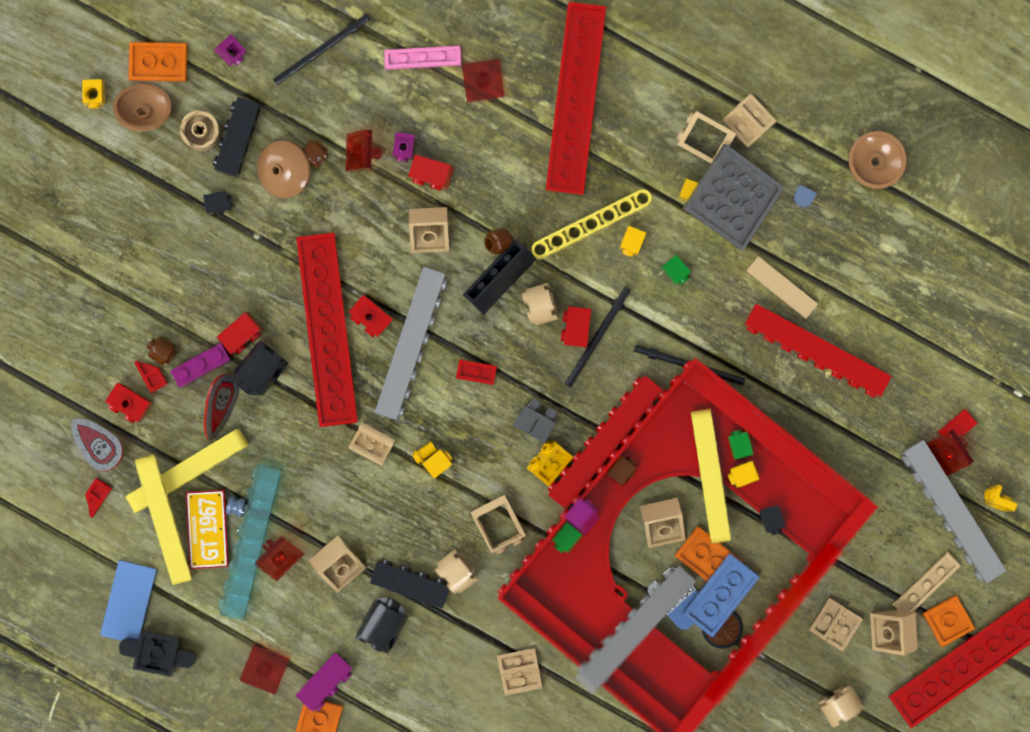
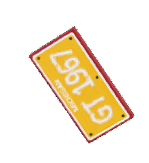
[186,490,229,569]

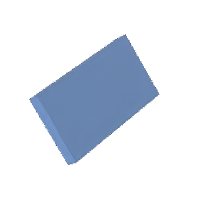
[682,553,760,638]
[100,560,157,641]

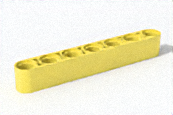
[531,189,652,260]
[691,409,731,544]
[125,428,249,514]
[135,454,192,585]

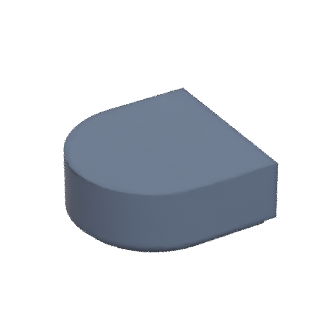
[794,185,817,207]

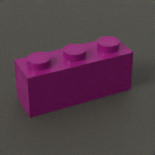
[170,343,233,388]
[565,499,599,535]
[295,653,353,712]

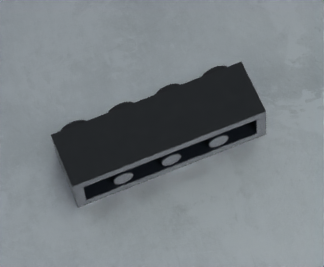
[213,97,261,179]
[462,239,536,315]
[370,558,449,609]

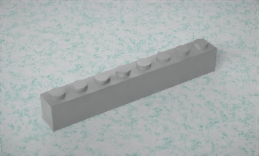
[375,267,448,420]
[901,440,1006,583]
[575,566,696,694]

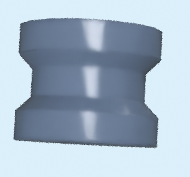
[226,496,246,518]

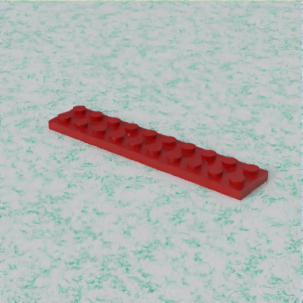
[545,2,606,195]
[296,233,358,427]
[888,595,1030,729]

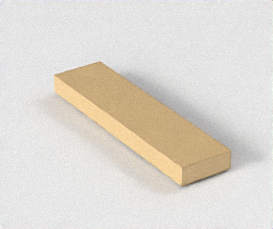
[746,256,818,319]
[892,552,961,612]

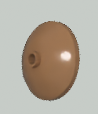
[113,84,171,131]
[848,131,906,189]
[257,141,310,198]

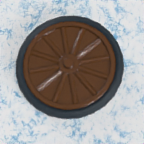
[702,611,742,649]

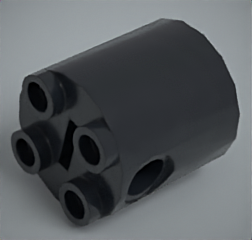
[233,340,289,397]
[355,597,408,654]

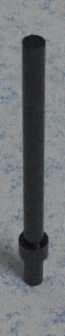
[273,14,370,85]
[565,287,631,388]
[634,345,745,385]

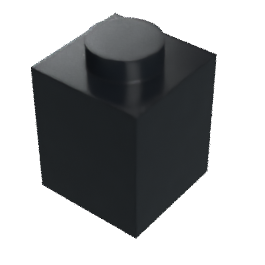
[203,191,234,216]
[759,505,785,536]

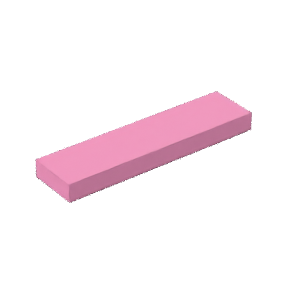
[384,46,461,70]

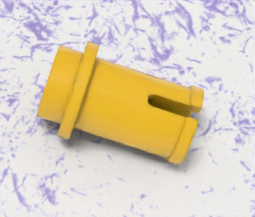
[411,442,437,464]

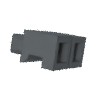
[513,398,558,444]

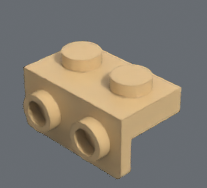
[348,423,395,466]

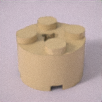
[180,110,221,152]
[522,282,559,326]
[435,549,479,594]
[818,685,865,727]

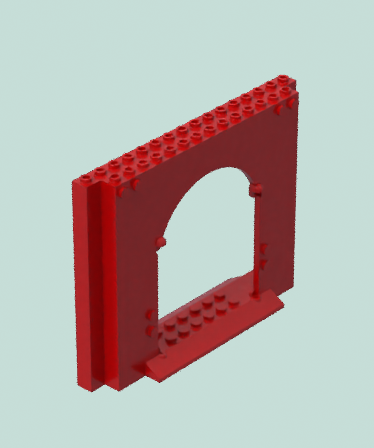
[497,358,878,732]

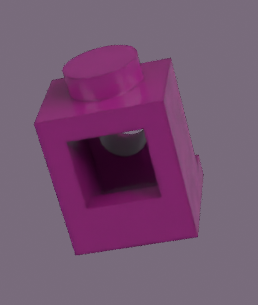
[214,34,247,67]
[392,132,415,162]

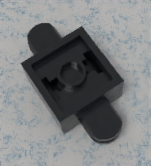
[119,629,196,677]

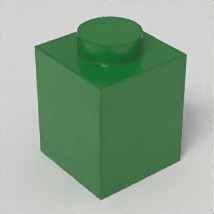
[661,254,691,286]
[728,430,753,460]
[552,522,583,554]

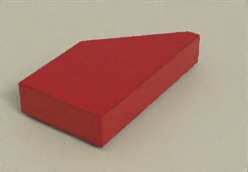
[134,361,168,393]
[937,409,978,436]
[85,478,113,518]

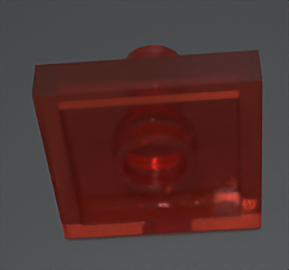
[461,59,505,103]
[345,130,382,172]
[926,429,974,476]
[255,536,304,581]
[239,644,290,695]

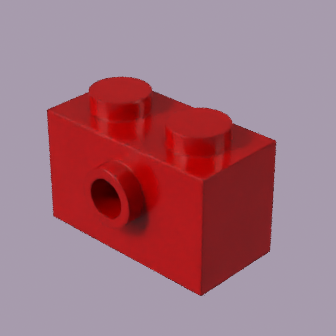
[408,155,454,191]
[349,295,394,338]
[560,306,591,348]
[217,312,264,355]
[105,382,153,424]

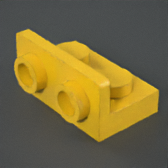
[527,439,573,486]
[983,485,1017,512]

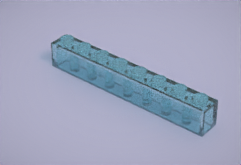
[218,465,282,621]

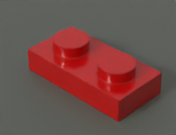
[456,360,497,385]

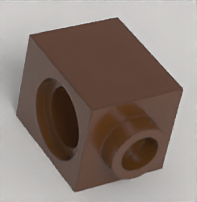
[607,456,638,487]

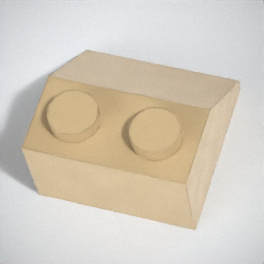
[409,207,449,253]
[640,498,686,548]
[309,536,366,593]
[870,610,918,656]

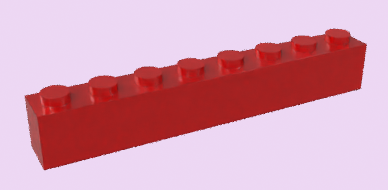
[744,304,892,399]
[547,375,663,509]

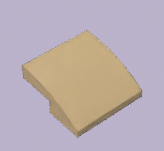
[721,93,776,149]
[809,598,863,652]
[497,648,543,696]

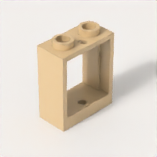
[676,111,736,163]
[470,494,526,555]

